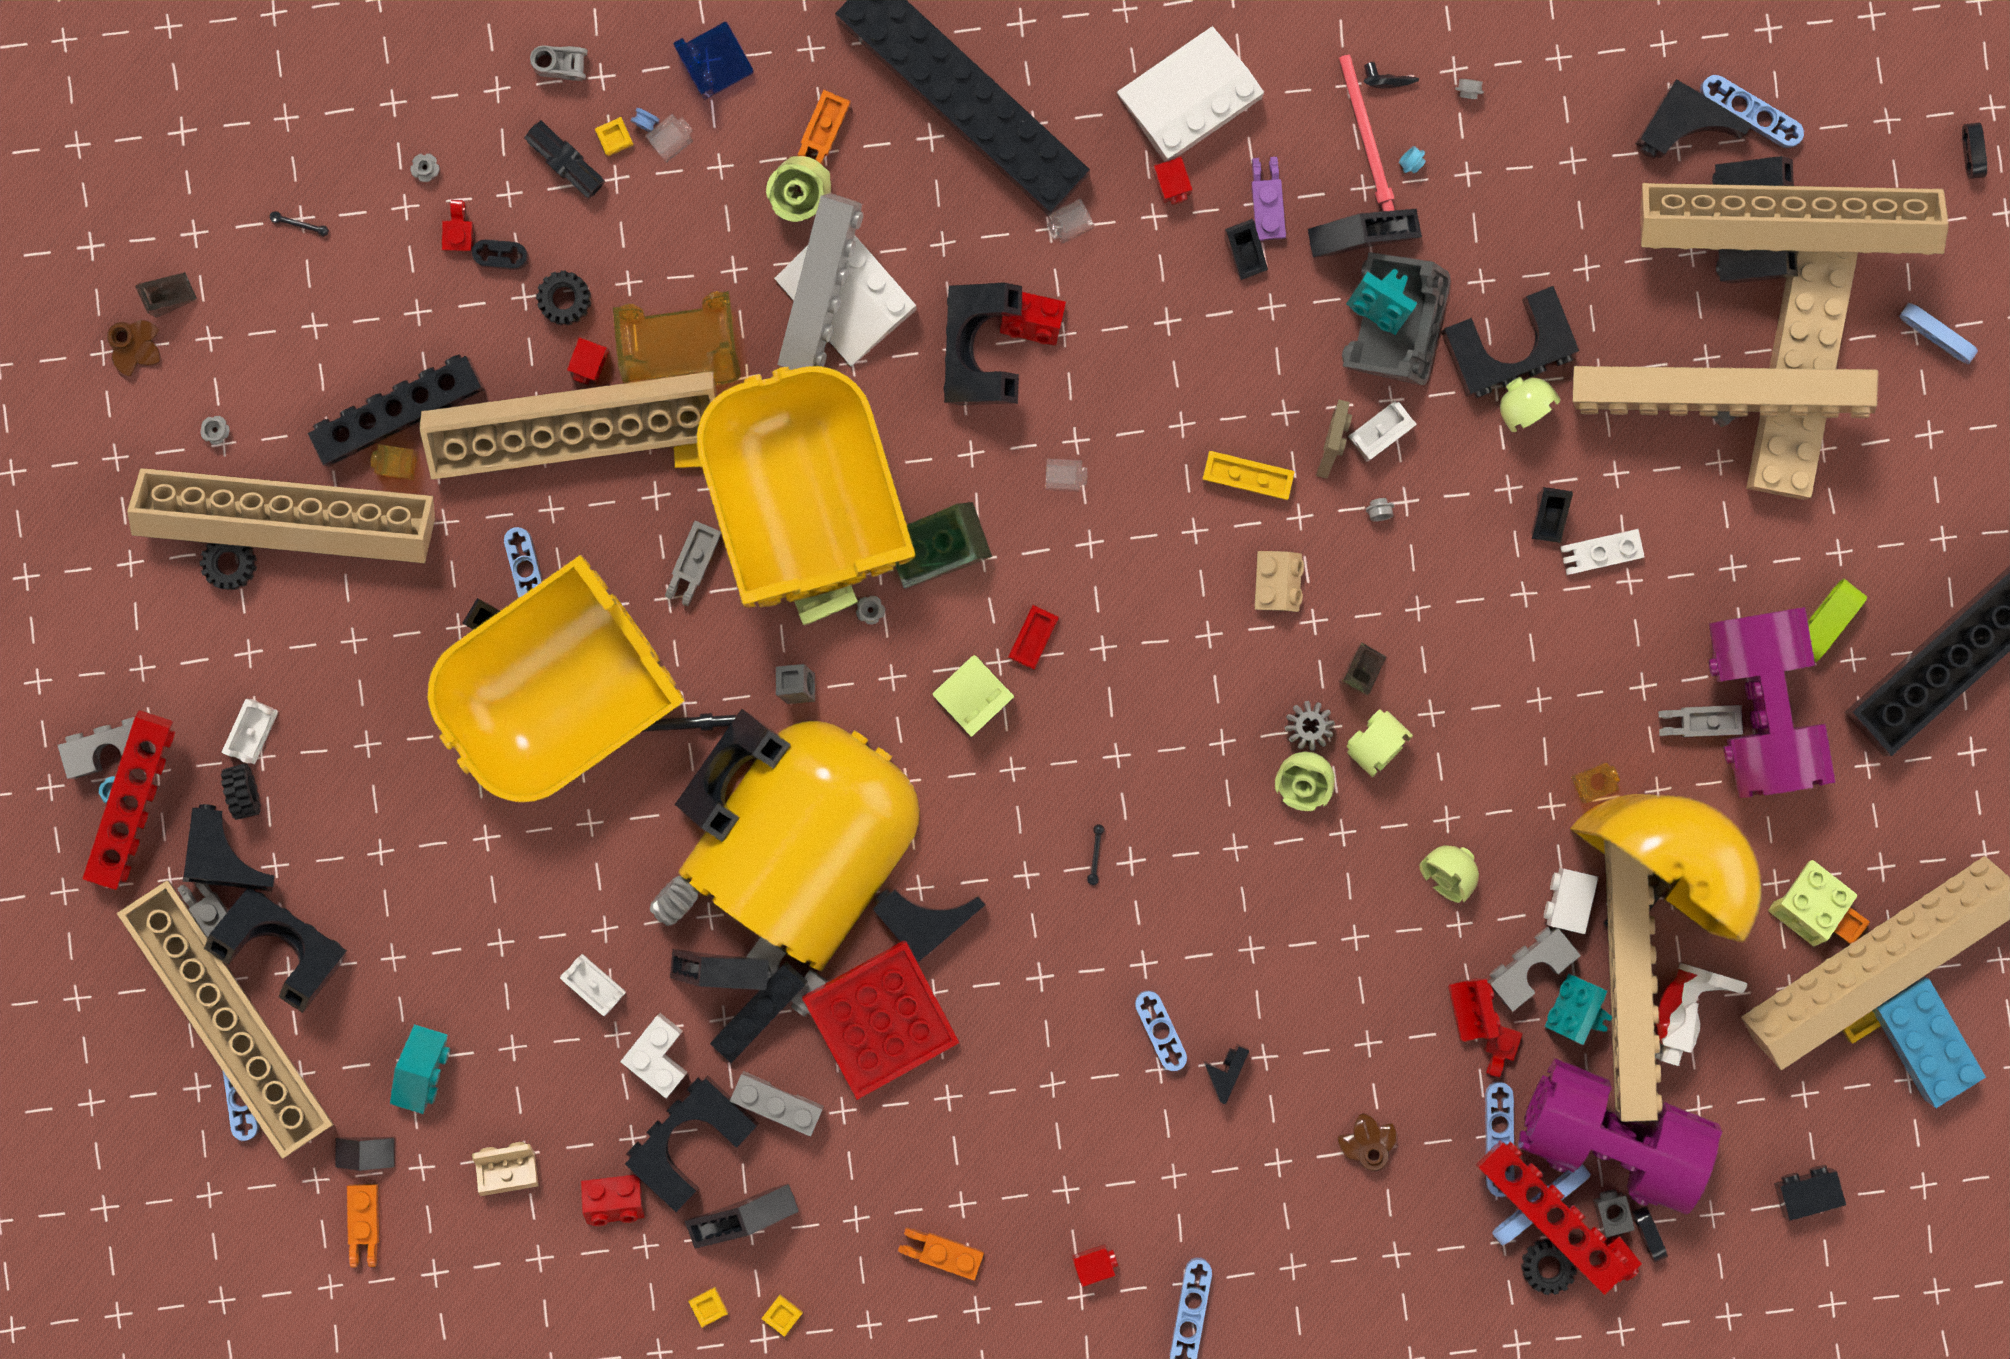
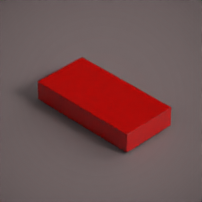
[1008,605,1059,670]

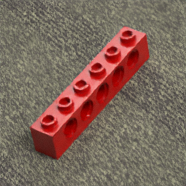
[82,710,176,890]
[1475,1140,1630,1295]

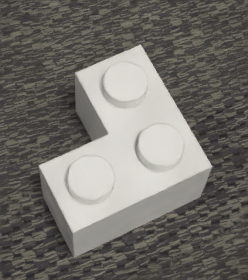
[620,1013,687,1098]

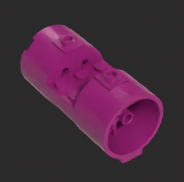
[1708,607,1835,798]
[1518,1058,1723,1215]

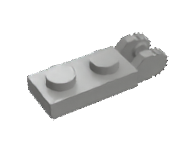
[665,521,722,606]
[1659,705,1743,737]
[177,883,228,937]

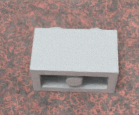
[1544,868,1598,934]

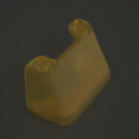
[613,291,741,385]

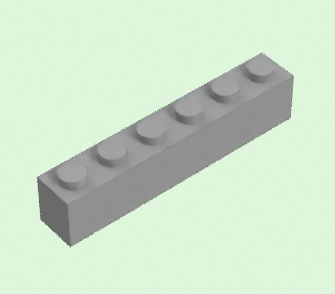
[777,193,863,370]

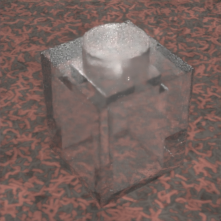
[645,114,693,163]
[1047,198,1094,244]
[1045,459,1087,492]

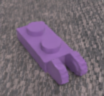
[1251,157,1286,241]

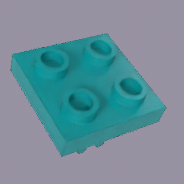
[1346,269,1417,335]
[1544,973,1613,1045]

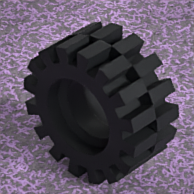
[536,270,591,326]
[200,543,257,590]
[221,763,261,820]
[1521,1239,1577,1295]

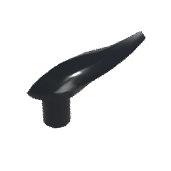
[1364,62,1419,88]

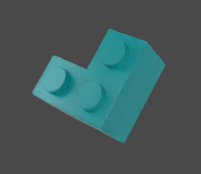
[390,1024,450,1114]

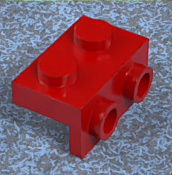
[1000,292,1066,346]
[1448,978,1501,1042]
[581,1174,645,1226]

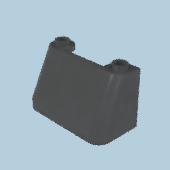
[1342,252,1451,385]

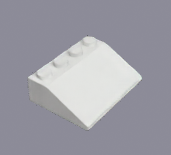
[1117,26,1264,162]
[774,235,917,366]

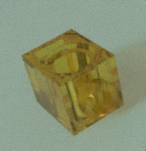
[371,444,418,481]
[1571,762,1620,803]

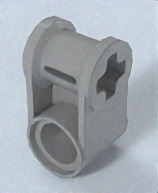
[530,46,588,81]

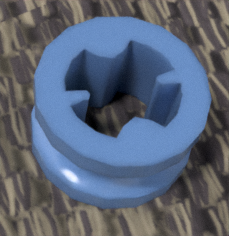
[630,108,660,133]

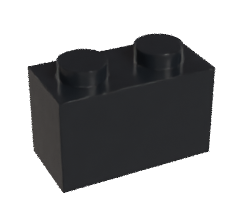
[1774,1165,1846,1221]

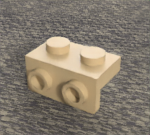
[1255,551,1304,612]
[472,1142,538,1196]

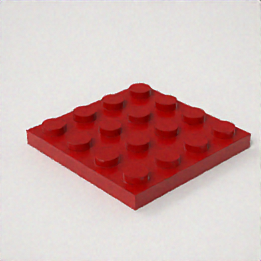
[801,940,960,1100]

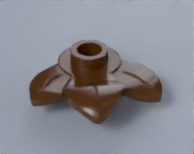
[107,320,160,376]
[1338,1113,1397,1171]

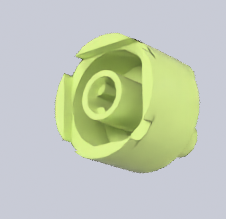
[766,156,831,222]
[1346,709,1413,778]

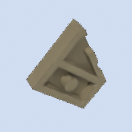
[1316,399,1352,479]

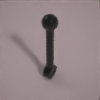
[269,211,329,237]
[1087,824,1105,885]

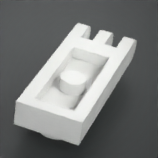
[1561,529,1645,575]

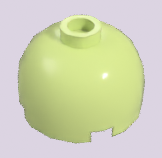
[1500,377,1561,432]
[1275,751,1335,811]
[1420,845,1479,903]

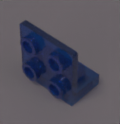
[673,22,754,100]

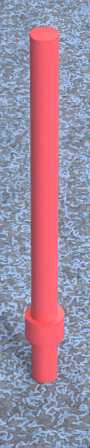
[1339,55,1395,211]

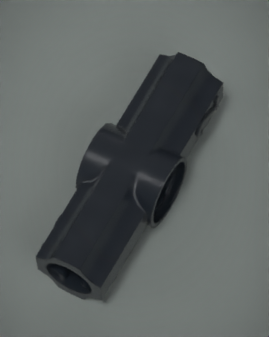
[524,120,605,200]

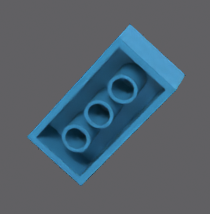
[1872,976,1986,1108]

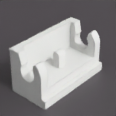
[1348,401,1417,462]
[222,699,279,764]
[560,954,626,1016]

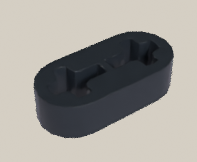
[1962,122,1987,179]
[472,239,529,270]
[1632,1206,1668,1263]

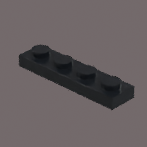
[710,962,808,1063]

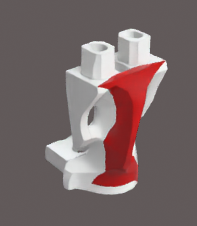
[1654,963,1748,1066]

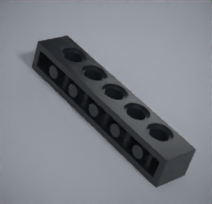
[308,354,485,467]

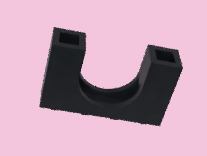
[1712,156,1798,284]
[943,282,1023,405]
[1441,286,1579,399]
[674,709,791,842]
[204,887,347,1013]
[625,1076,759,1212]

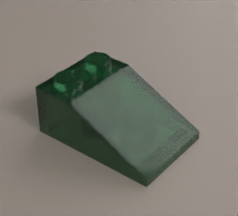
[895,502,992,589]

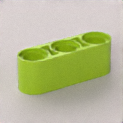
[1808,578,1867,663]

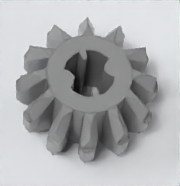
[1284,701,1335,751]
[650,876,699,926]

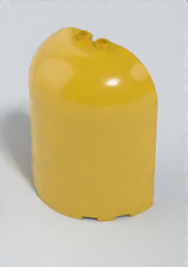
[697,366,915,608]
[428,555,685,802]
[678,721,920,971]
[1570,794,1761,942]

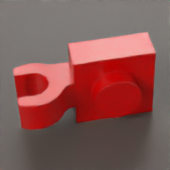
[442,200,473,252]
[1484,1026,1523,1078]

